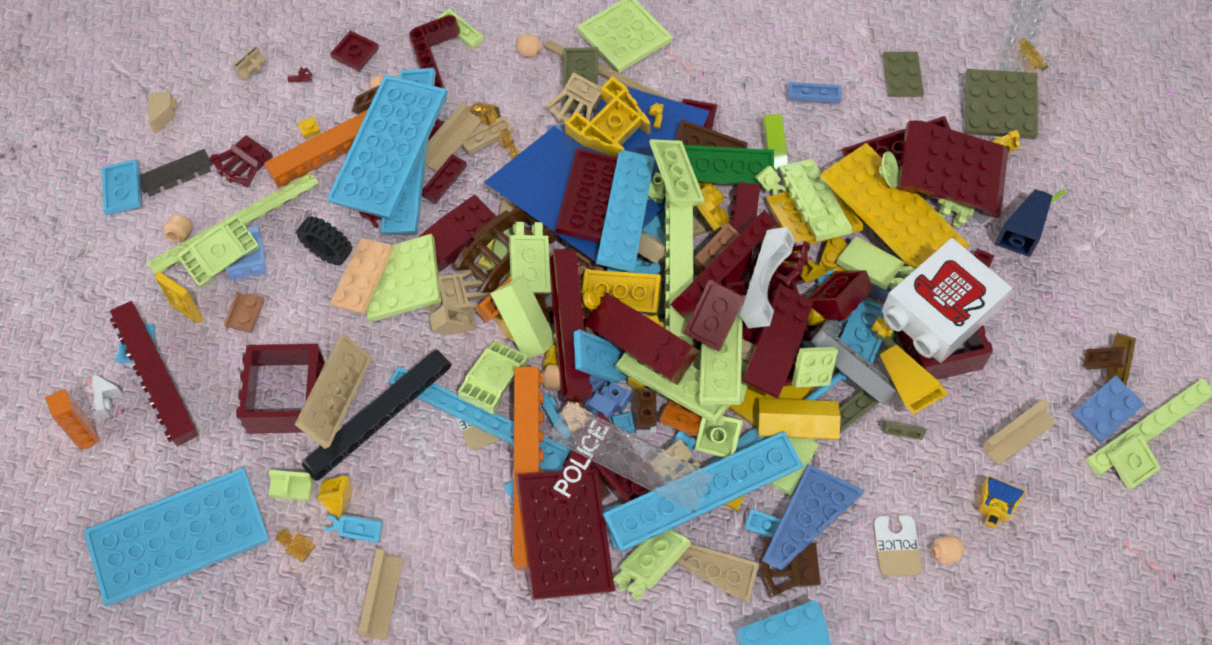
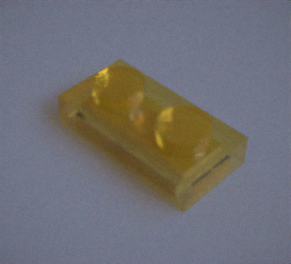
[1019,38,1049,71]

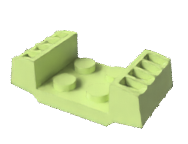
[177,215,260,287]
[458,340,529,415]

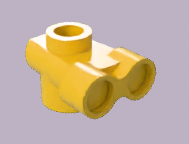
[991,130,1020,154]
[871,317,894,340]

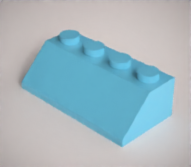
[735,599,831,645]

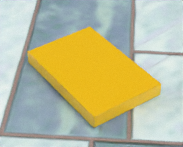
[154,272,203,324]

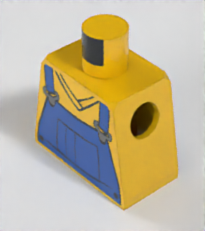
[979,475,1026,528]

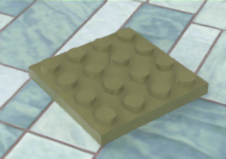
[965,69,1038,139]

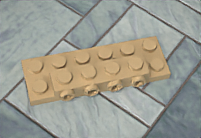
[295,334,372,449]

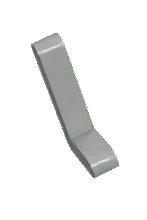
[811,320,898,404]

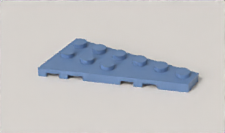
[762,464,864,570]

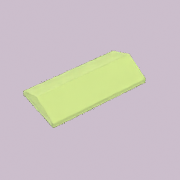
[649,139,705,209]
[490,275,556,359]

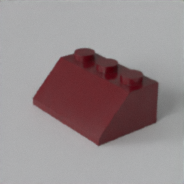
[808,270,873,321]

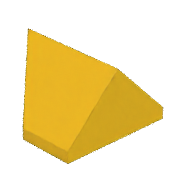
[317,476,353,519]

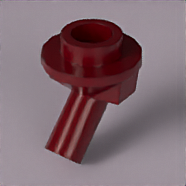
[287,67,313,83]

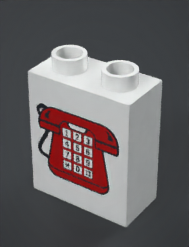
[882,238,1013,363]

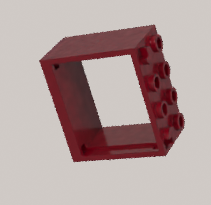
[897,325,993,380]
[236,344,325,434]

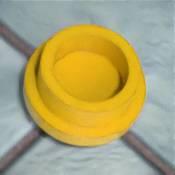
[583,290,600,310]

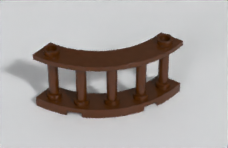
[453,206,558,293]

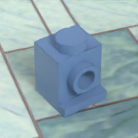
[600,382,632,414]
[584,392,616,421]

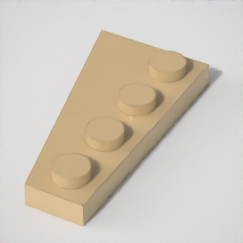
[675,544,759,605]

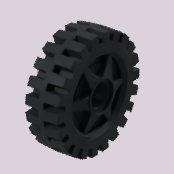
[296,216,353,265]

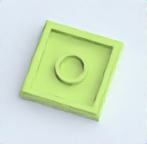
[1107,434,1161,489]

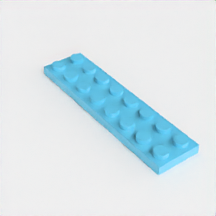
[596,150,655,272]

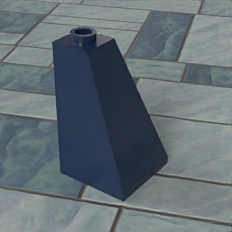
[994,189,1053,257]

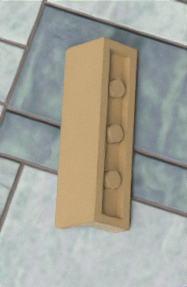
[425,102,482,172]
[982,398,1056,466]
[358,549,403,640]

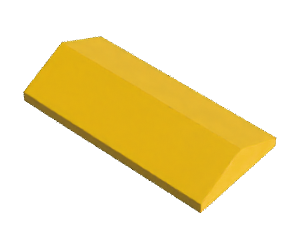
[582,269,661,313]
[758,398,840,440]

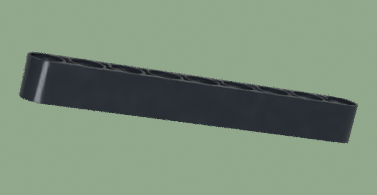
[302,350,452,481]

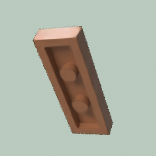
[693,222,739,270]

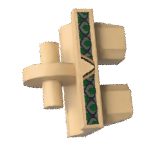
[232,46,266,80]

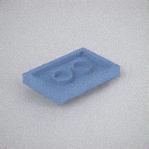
[1072,376,1145,444]

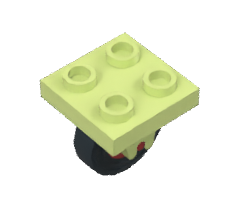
[792,341,838,388]

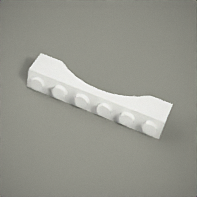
[740,227,795,328]

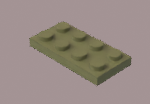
[562,47,599,113]

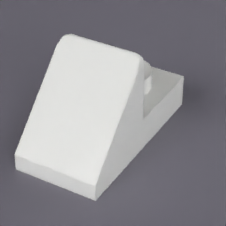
[92,375,123,419]

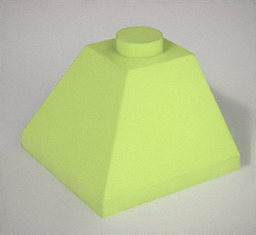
[694,414,743,458]

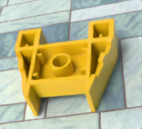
[565,76,650,157]

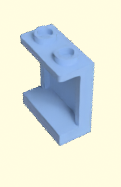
[226,226,267,280]

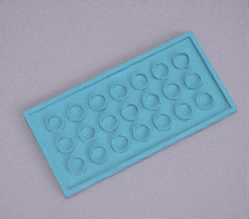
[326,75,448,220]
[83,468,270,607]

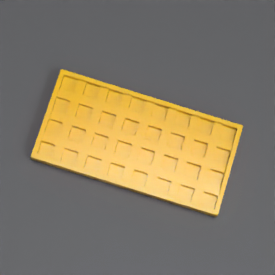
[820,143,970,270]

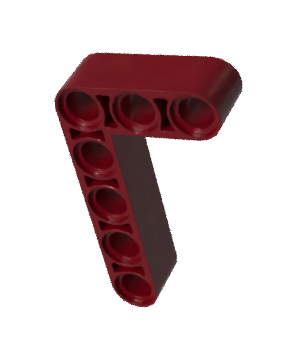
[409,15,461,89]

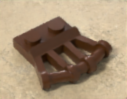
[759,537,821,598]

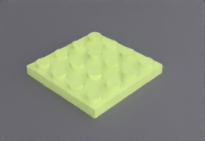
[577,0,672,73]
[367,234,441,322]

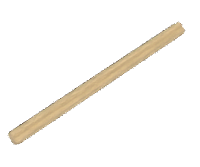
[545,39,675,101]

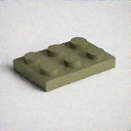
[882,52,924,97]

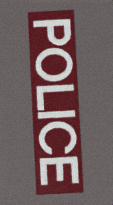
[549,417,613,503]

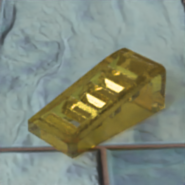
[469,102,501,126]

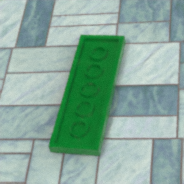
[684,145,774,186]

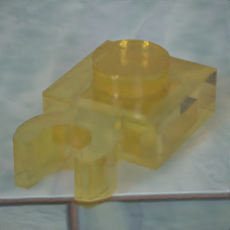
[499,128,519,159]

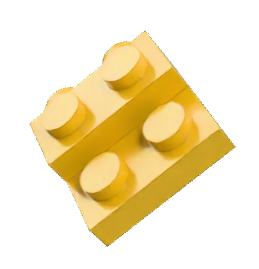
[696,185,730,231]

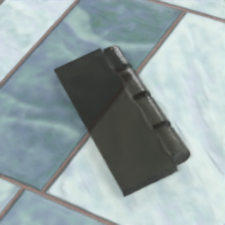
[140,149,212,197]

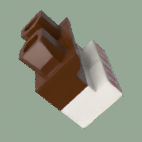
[636,390,657,435]

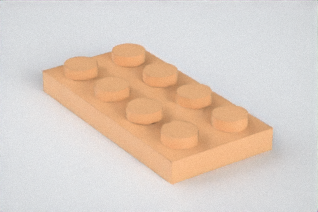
[330,238,394,315]

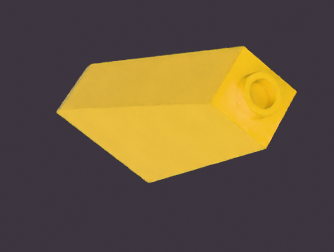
[880,345,948,415]

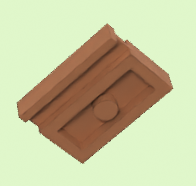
[224,292,265,333]

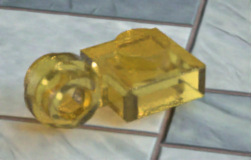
[275,529,316,563]

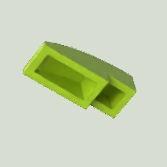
[762,114,787,171]

